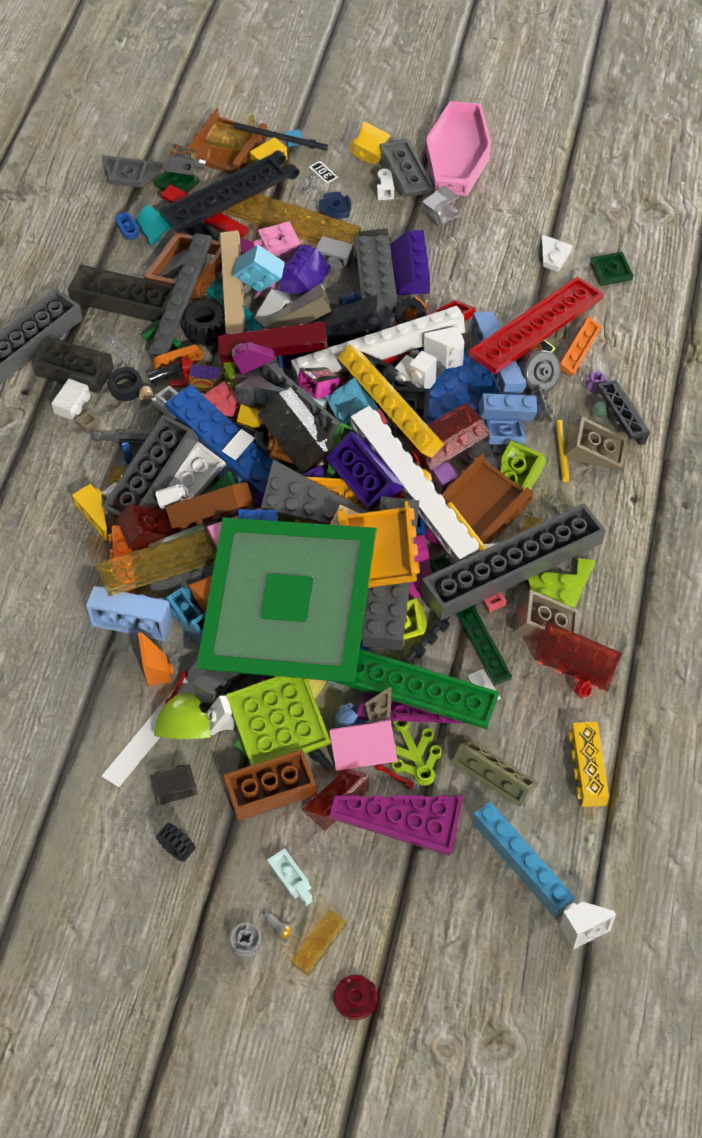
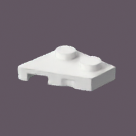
[541,235,572,272]

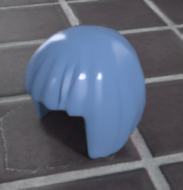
[335,703,368,728]

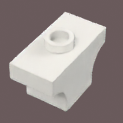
[152,385,179,422]
[206,696,236,735]

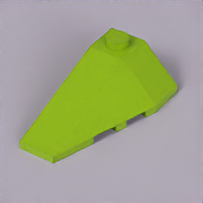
[500,440,547,489]

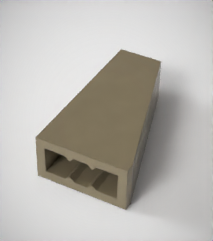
[265,284,331,329]

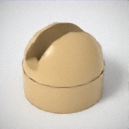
[139,386,153,401]

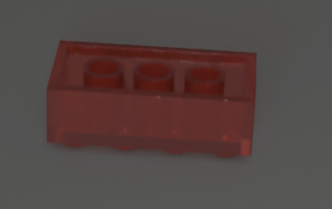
[406,403,490,470]
[535,622,622,692]

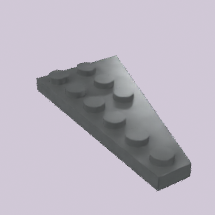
[261,362,340,458]
[261,460,369,525]

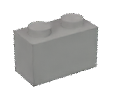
[316,236,354,270]

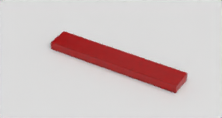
[161,185,249,238]

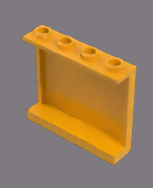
[338,501,420,588]

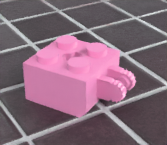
[253,221,301,263]

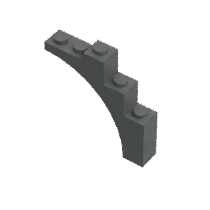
[234,356,290,409]

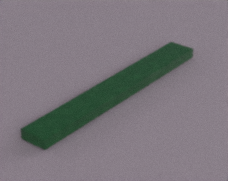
[429,554,512,686]

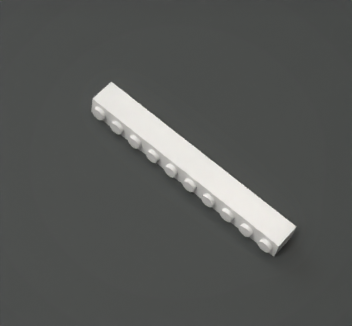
[291,306,465,383]
[351,406,479,563]

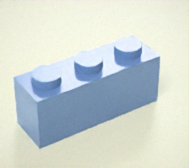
[478,393,537,422]

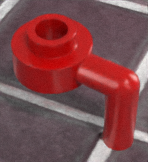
[169,357,193,388]

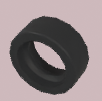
[108,367,143,401]

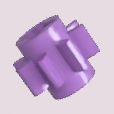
[585,371,608,394]

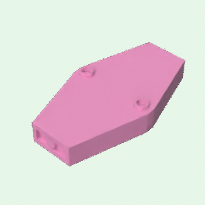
[426,101,491,196]

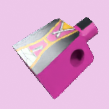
[298,367,344,399]

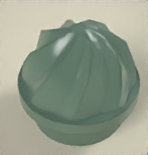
[591,400,608,418]

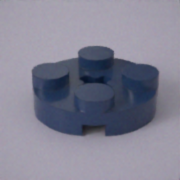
[319,192,352,221]

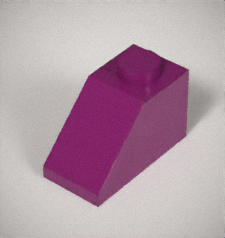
[232,342,275,374]

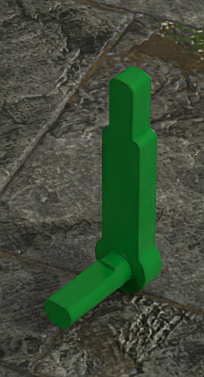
[142,320,184,350]

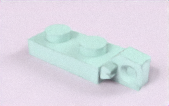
[267,849,313,906]

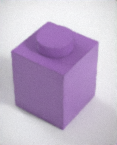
[431,461,458,494]

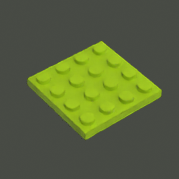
[226,677,331,766]

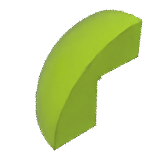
[154,692,211,739]

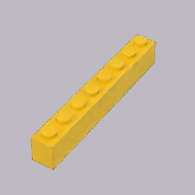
[337,344,444,458]

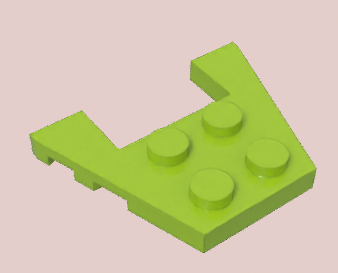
[527,558,595,608]

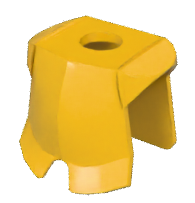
[349,122,390,164]

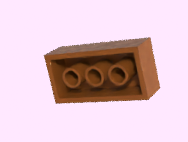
[166,483,254,530]
[223,749,317,822]

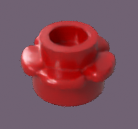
[574,679,592,699]

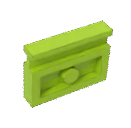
[223,363,237,392]

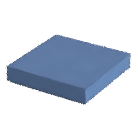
[485,419,526,445]

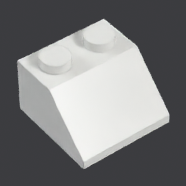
[423,326,464,369]
[560,902,616,950]

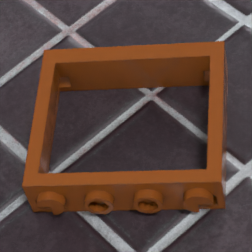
[143,232,222,301]

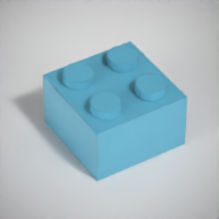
[233,245,284,292]
[326,377,378,427]

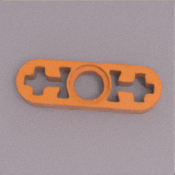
[152,345,203,370]

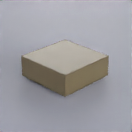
[75,410,101,433]

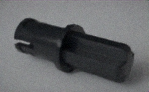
[147,362,183,384]

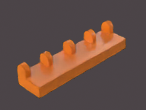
[559,316,602,377]

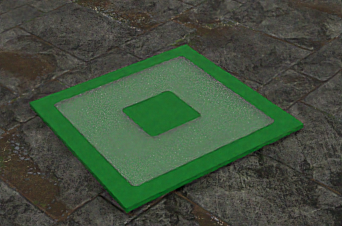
[196,518,377,683]

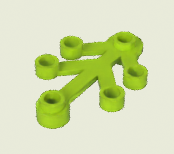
[392,721,442,786]

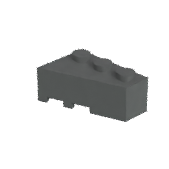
[193,670,246,710]

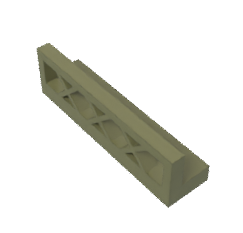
[452,739,538,807]

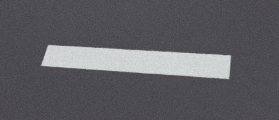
[102,660,206,787]

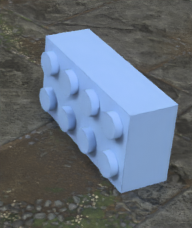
[86,586,173,641]

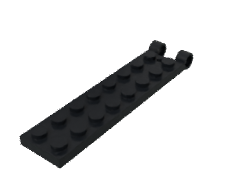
[159,150,300,233]

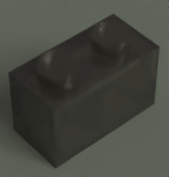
[150,764,198,806]

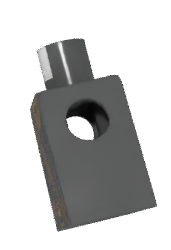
[167,144,206,175]

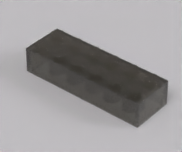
[68,265,174,322]

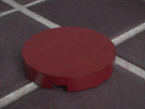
[334,975,378,1020]

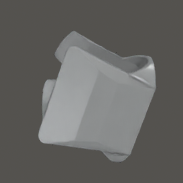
[422,186,464,226]

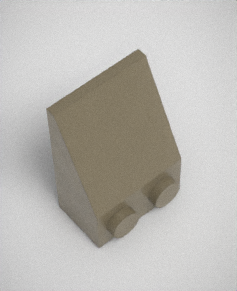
[565,416,628,470]
[514,589,579,645]

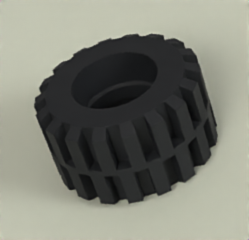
[182,299,226,346]

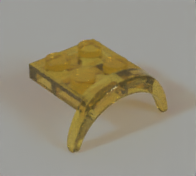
[205,114,254,151]

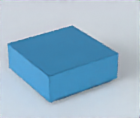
[284,129,303,147]

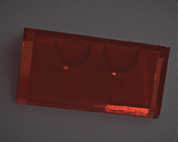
[302,769,369,831]

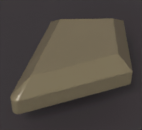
[365,687,392,723]

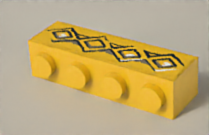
[568,722,609,807]

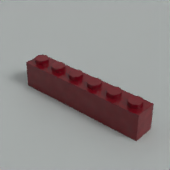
[218,321,328,364]

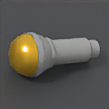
[264,912,292,939]

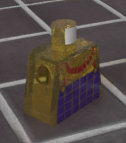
[189,364,225,395]

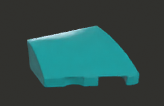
[136,205,172,246]

